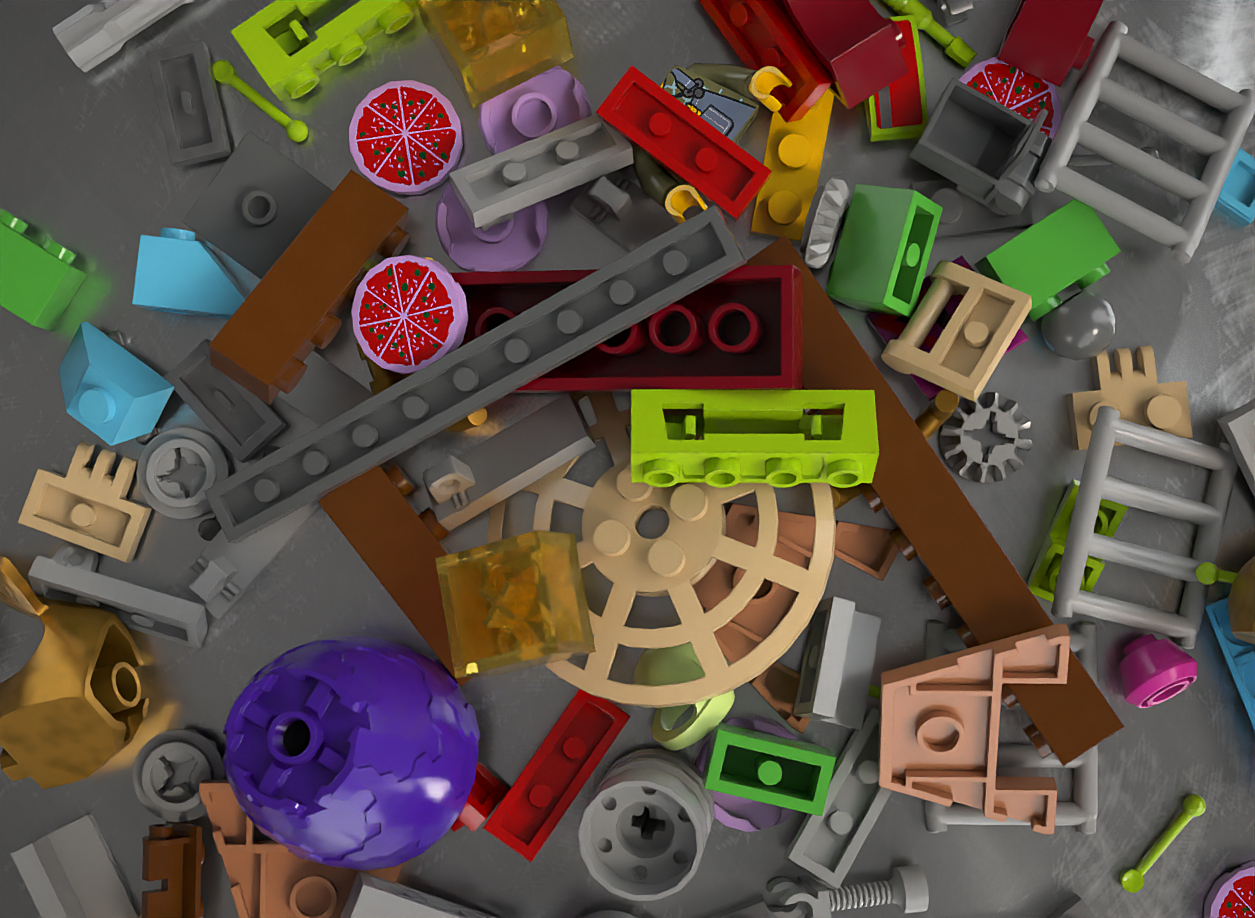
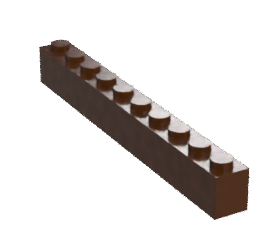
[741,235,1125,766]

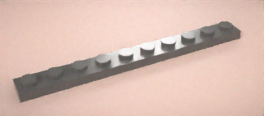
[204,205,747,543]

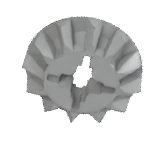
[800,176,850,269]
[939,392,1033,483]
[137,428,230,519]
[132,729,225,822]

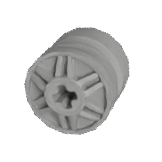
[578,749,715,901]

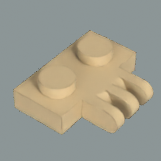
[1067,345,1193,451]
[18,441,152,562]

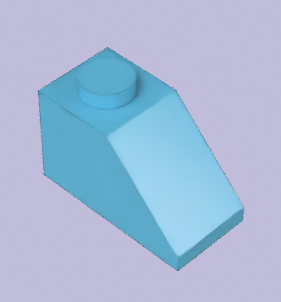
[132,228,248,320]
[58,321,175,446]

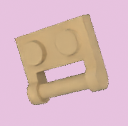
[881,260,1032,402]

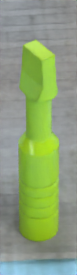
[882,0,977,68]

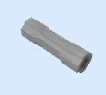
[52,0,195,73]

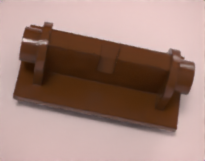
[141,821,205,918]

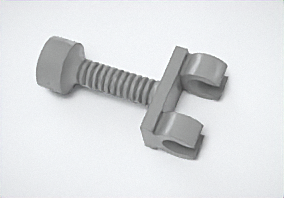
[765,864,929,918]

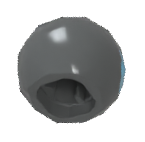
[1041,289,1115,361]

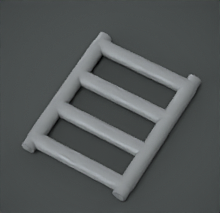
[1034,21,1255,264]
[1051,406,1238,649]
[925,620,1098,834]

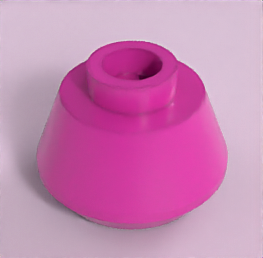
[1119,634,1198,708]

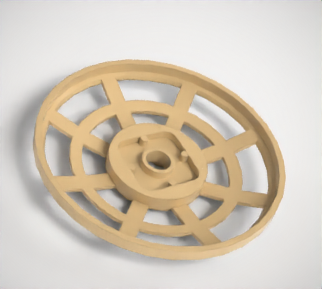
[487,392,836,708]

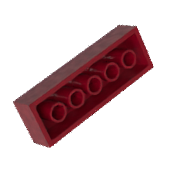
[449,265,803,393]

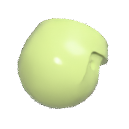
[633,642,735,751]

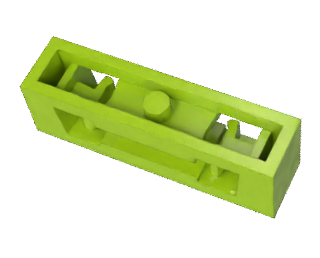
[230,0,441,101]
[631,389,879,488]

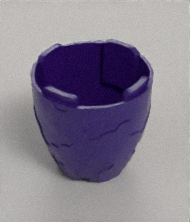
[223,636,481,871]

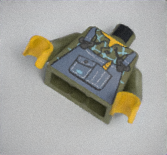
[631,62,792,225]

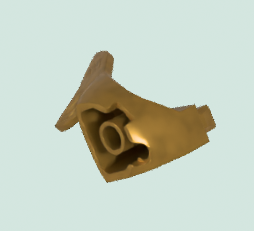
[0,556,149,789]

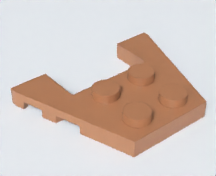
[692,502,899,734]
[878,624,1071,834]
[199,780,403,918]

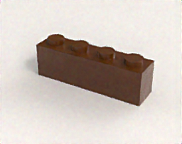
[209,169,410,405]
[318,461,520,687]

